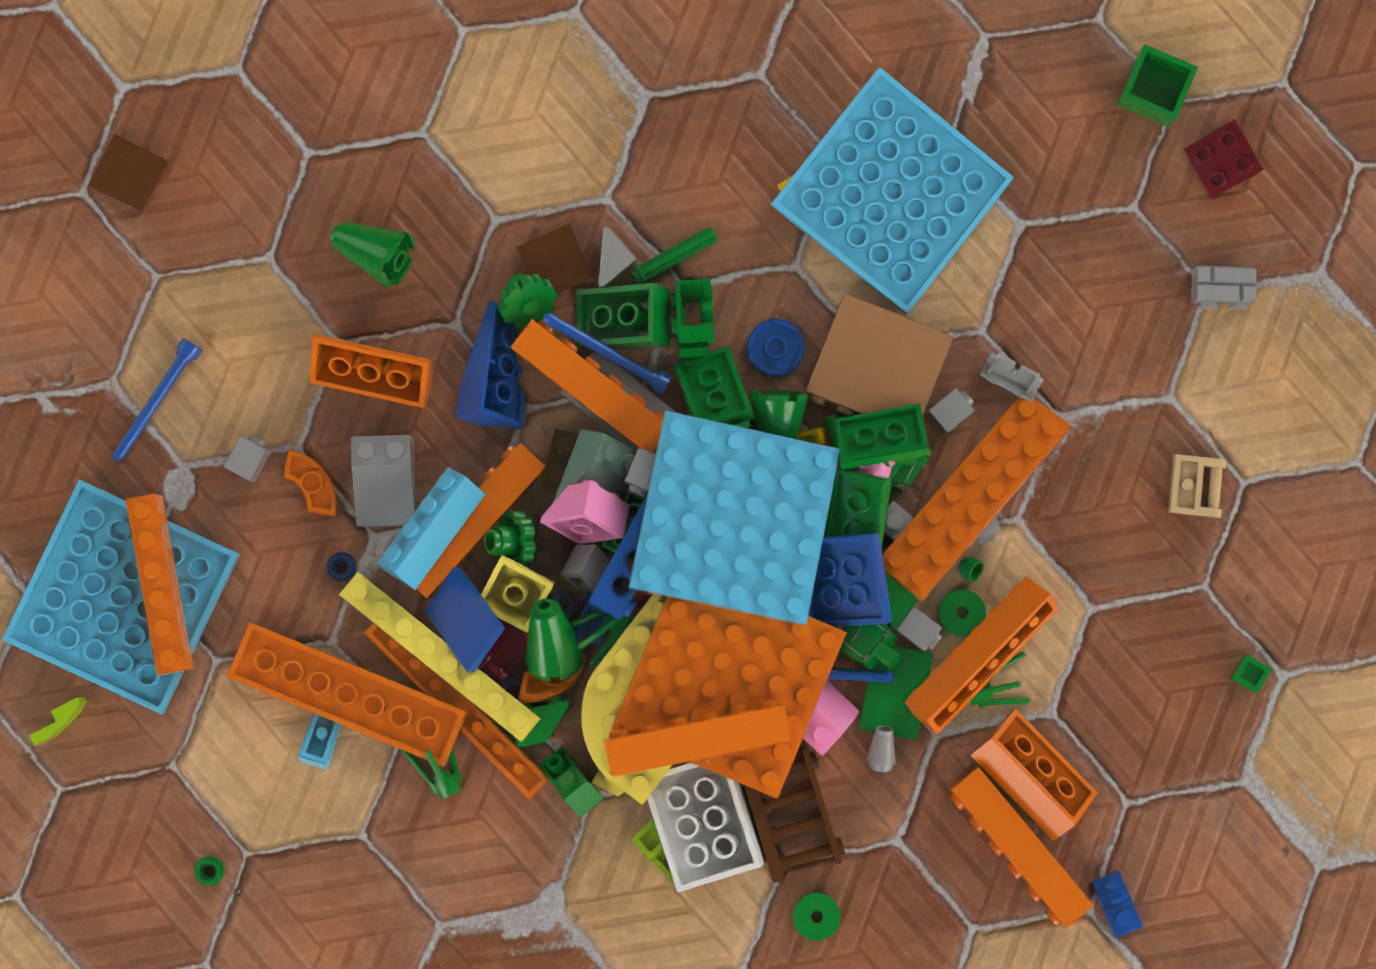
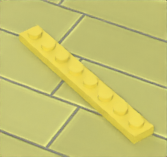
[339,572,540,742]

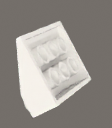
[647,762,767,892]

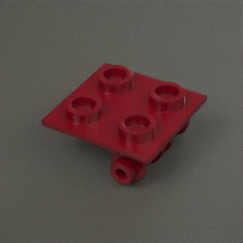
[1184,119,1264,199]
[478,617,527,686]

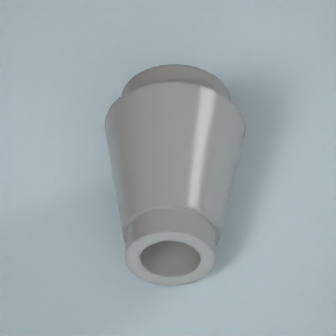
[866,725,896,772]

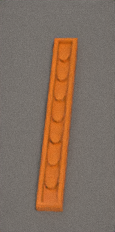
[364,623,549,800]

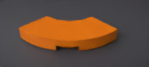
[283,449,337,517]
[519,654,587,703]

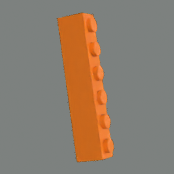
[511,319,664,454]
[416,443,546,599]
[125,493,194,675]
[904,577,1059,735]
[603,699,791,777]
[949,766,1094,928]

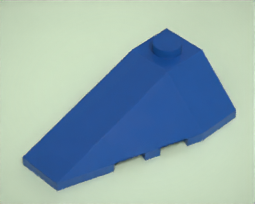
[456,301,526,429]

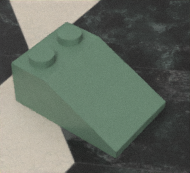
[553,429,637,503]

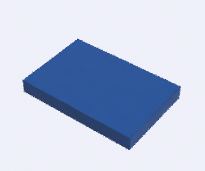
[424,568,505,672]

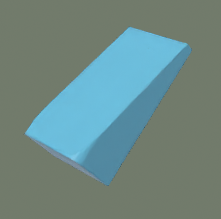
[298,713,341,770]

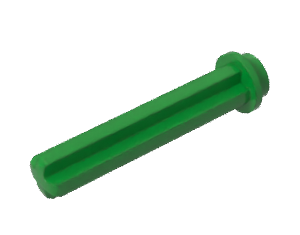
[630,227,718,284]

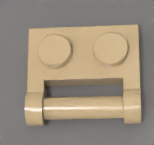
[1168,454,1226,518]

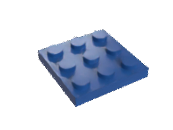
[808,533,892,626]

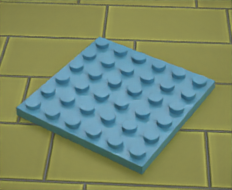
[770,67,1014,314]
[628,411,840,625]
[2,480,240,715]

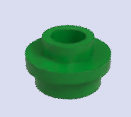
[194,856,225,886]

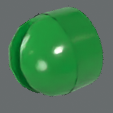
[958,556,984,582]

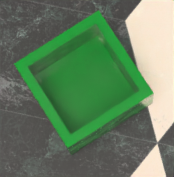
[1116,44,1198,127]

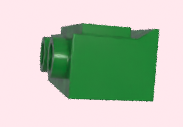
[671,279,715,344]

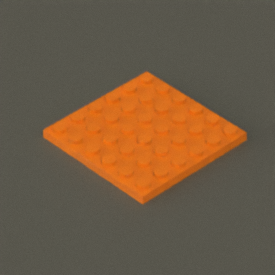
[611,596,847,799]

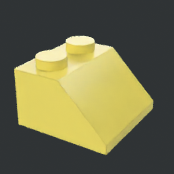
[481,555,555,633]

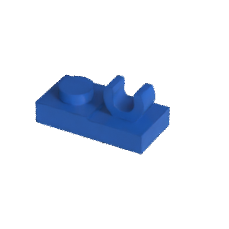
[1091,871,1143,938]

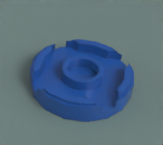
[746,318,805,377]

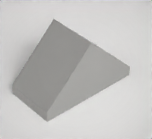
[598,227,636,288]

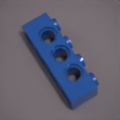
[588,496,647,621]

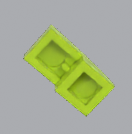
[29,697,87,746]
[631,818,675,884]

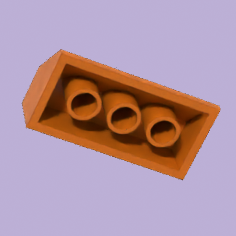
[309,334,435,408]
[970,708,1098,841]

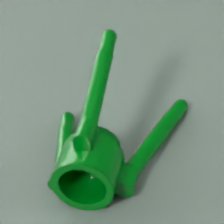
[571,611,634,665]
[970,652,1031,708]
[401,748,463,800]

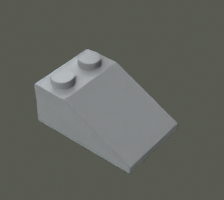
[351,435,416,527]

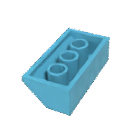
[377,467,486,590]

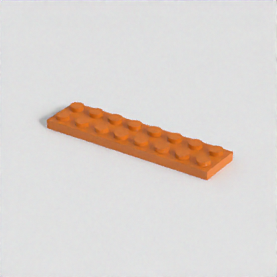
[882,397,1071,602]
[227,622,467,767]

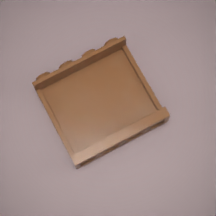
[805,293,954,416]

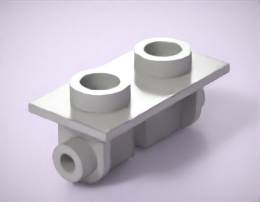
[980,352,1044,402]

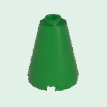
[330,222,415,288]
[749,390,808,440]
[526,599,584,681]

